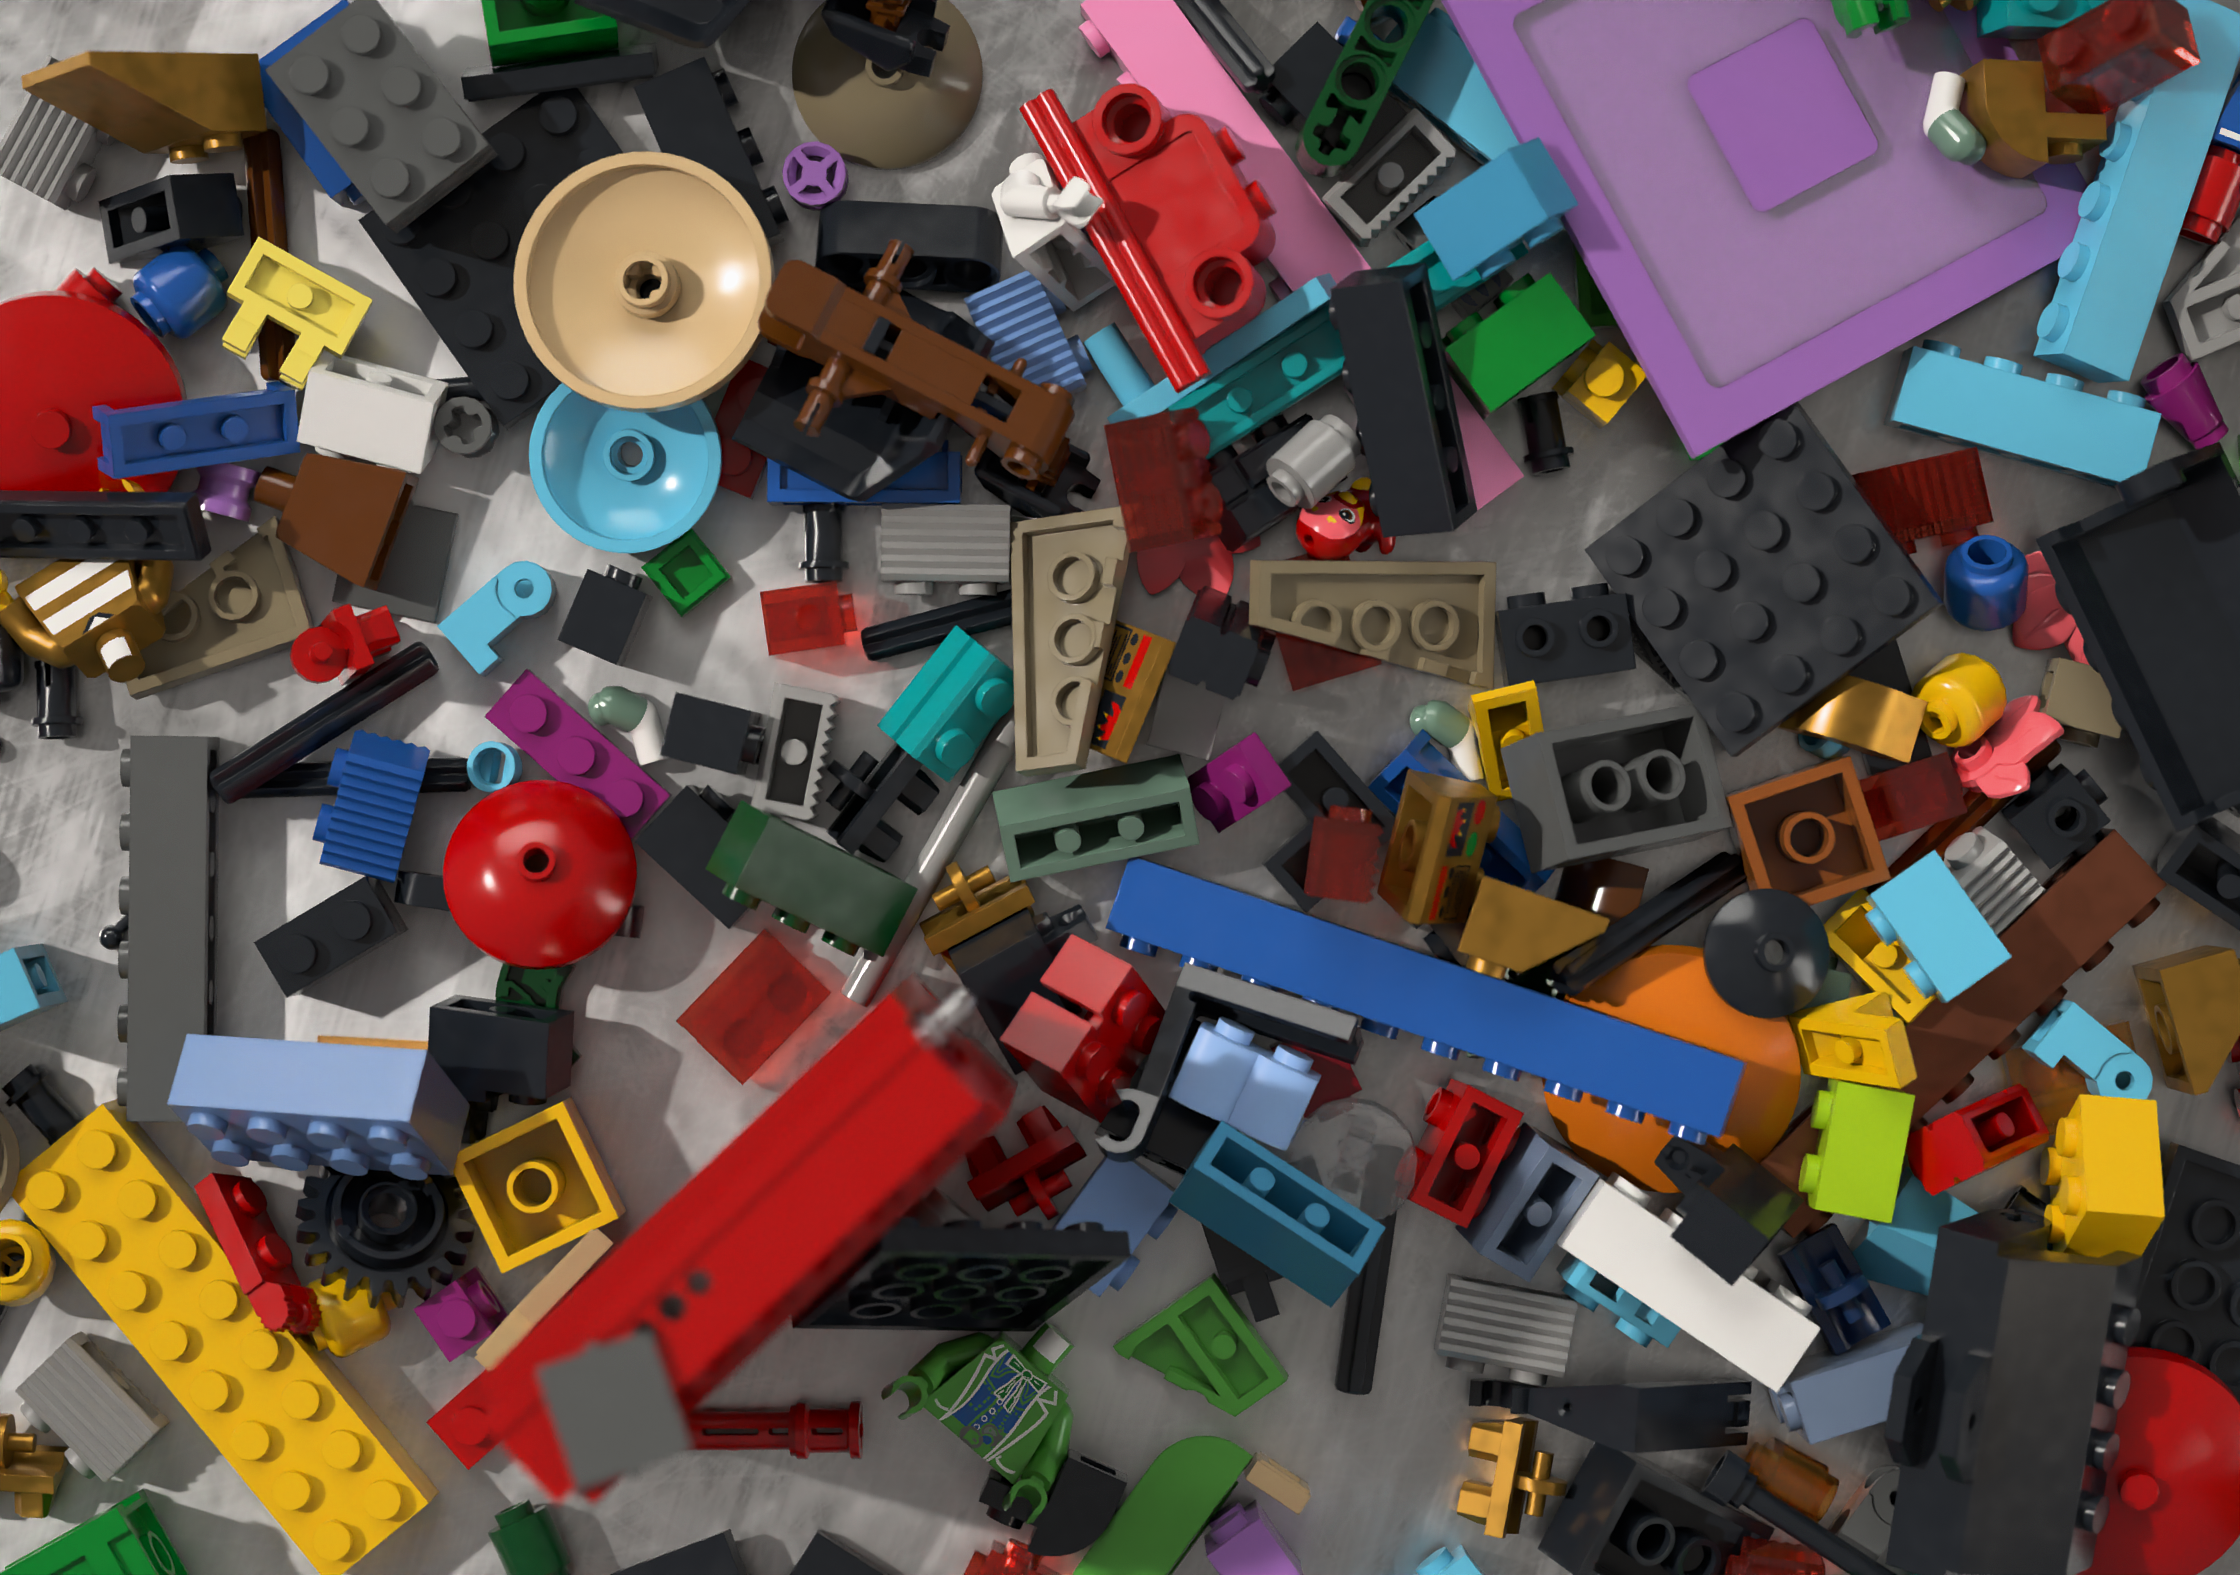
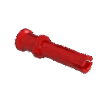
[683,1401,864,1459]

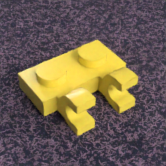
[222,236,373,391]

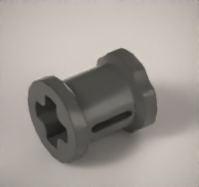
[434,396,500,458]

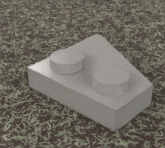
[2163,214,2240,361]

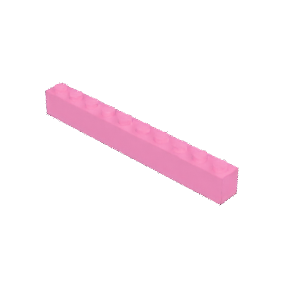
[1078,0,1524,511]

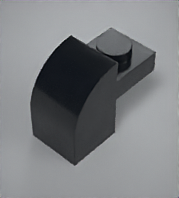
[979,1448,1127,1557]

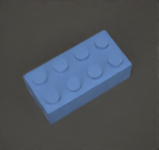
[167,1034,470,1180]

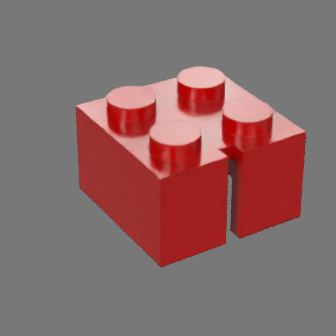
[1000,934,1166,1123]

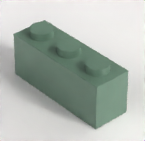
[992,754,1200,882]

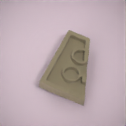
[126,515,314,700]

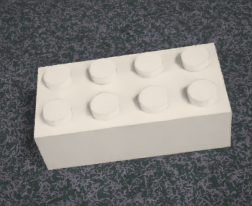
[1556,1171,1821,1393]

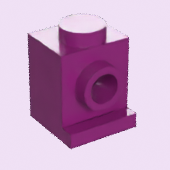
[413,1266,510,1362]

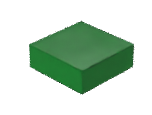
[641,528,732,617]

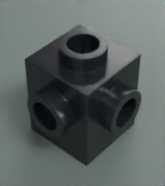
[2001,763,2111,869]

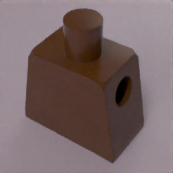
[254,453,420,591]

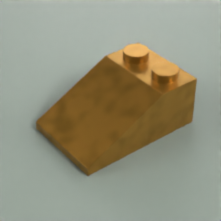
[21,51,267,164]

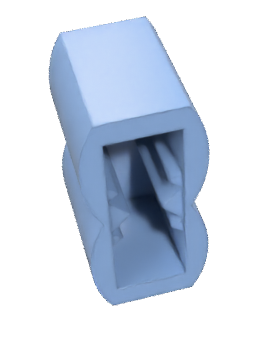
[1168,1017,1322,1151]

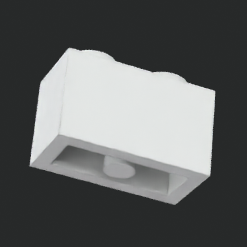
[296,351,449,474]

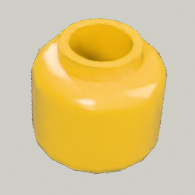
[1911,652,2007,748]
[0,1219,56,1307]
[306,1277,397,1358]

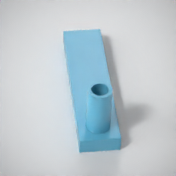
[1083,273,1337,439]

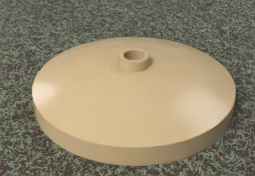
[514,151,775,413]

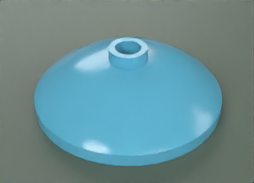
[529,383,722,553]

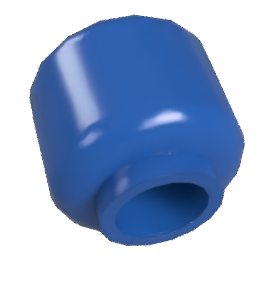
[130,245,229,339]
[1943,535,2029,631]

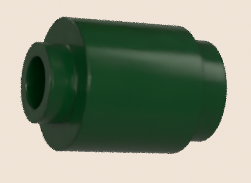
[488,1499,572,1575]

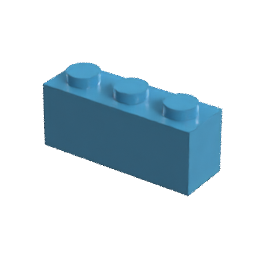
[1168,1121,1386,1307]

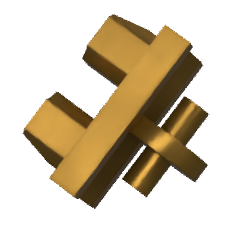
[919,861,1035,975]
[0,1413,68,1518]
[1456,1417,1568,1539]

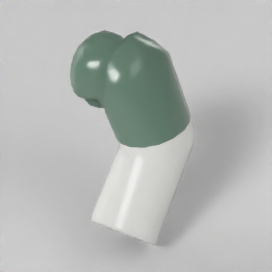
[1923,71,1987,165]
[588,686,669,766]
[1410,700,1485,781]

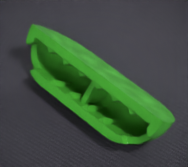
[1072,1436,1254,1575]

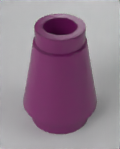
[2140,353,2229,450]

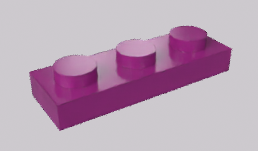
[484,669,672,842]

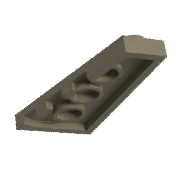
[1010,505,1138,777]
[1249,560,1496,690]

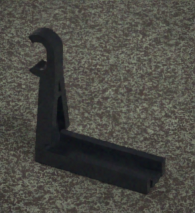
[1096,962,1364,1162]
[1469,1378,1752,1453]

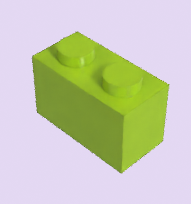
[1799,1078,1915,1224]

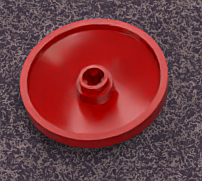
[0,291,187,492]
[2075,1347,2240,1575]

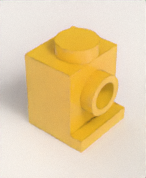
[1551,339,1647,429]

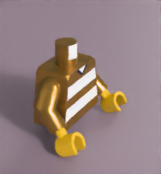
[0,479,174,683]

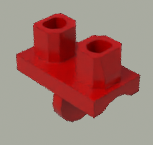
[290,603,401,686]
[966,1105,1087,1221]

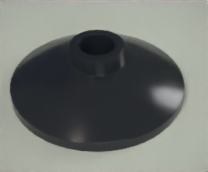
[1703,889,1830,1018]

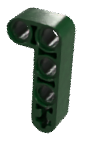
[1295,0,1434,178]

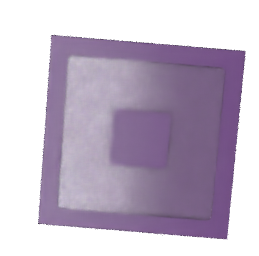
[1441,0,2088,459]

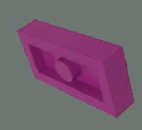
[1187,732,1292,833]

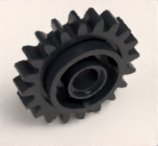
[295,1166,476,1309]

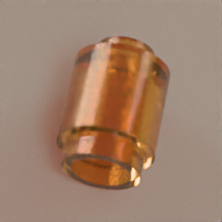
[1744,1437,1839,1523]

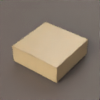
[1244,1451,1311,1515]

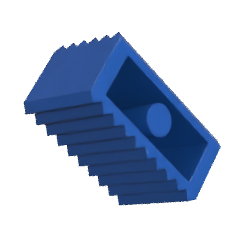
[312,729,430,883]

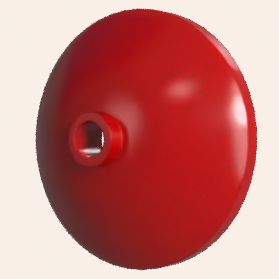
[443,780,637,970]

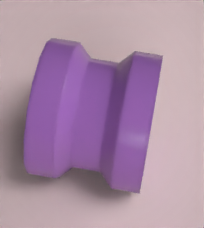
[782,141,849,211]
[192,463,261,522]

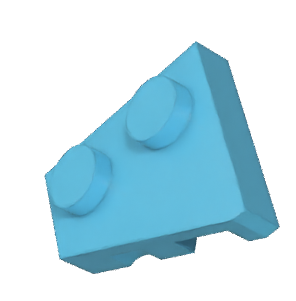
[1556,1252,1681,1348]

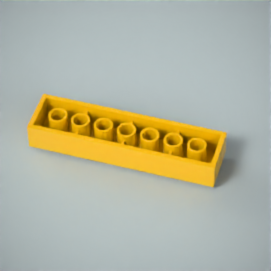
[11,1099,439,1575]

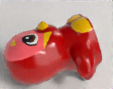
[1296,476,1396,561]

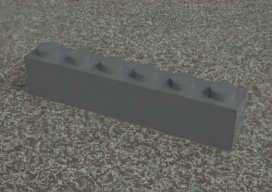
[117,736,220,1122]

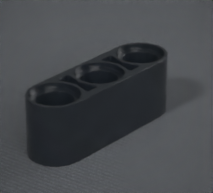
[815,200,1003,292]

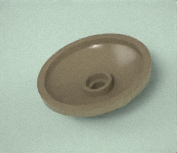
[792,0,983,170]

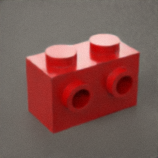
[1394,1079,1524,1229]

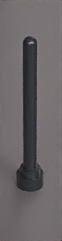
[1701,1450,1897,1575]

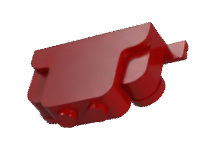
[1019,83,1277,394]

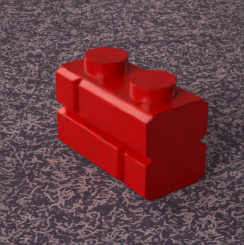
[1905,1083,2049,1196]

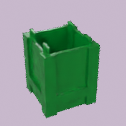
[0,1489,190,1575]

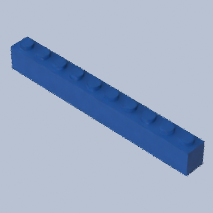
[1106,857,1748,1145]

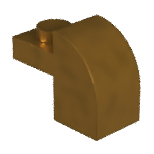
[1959,59,2107,179]
[1777,675,1928,764]

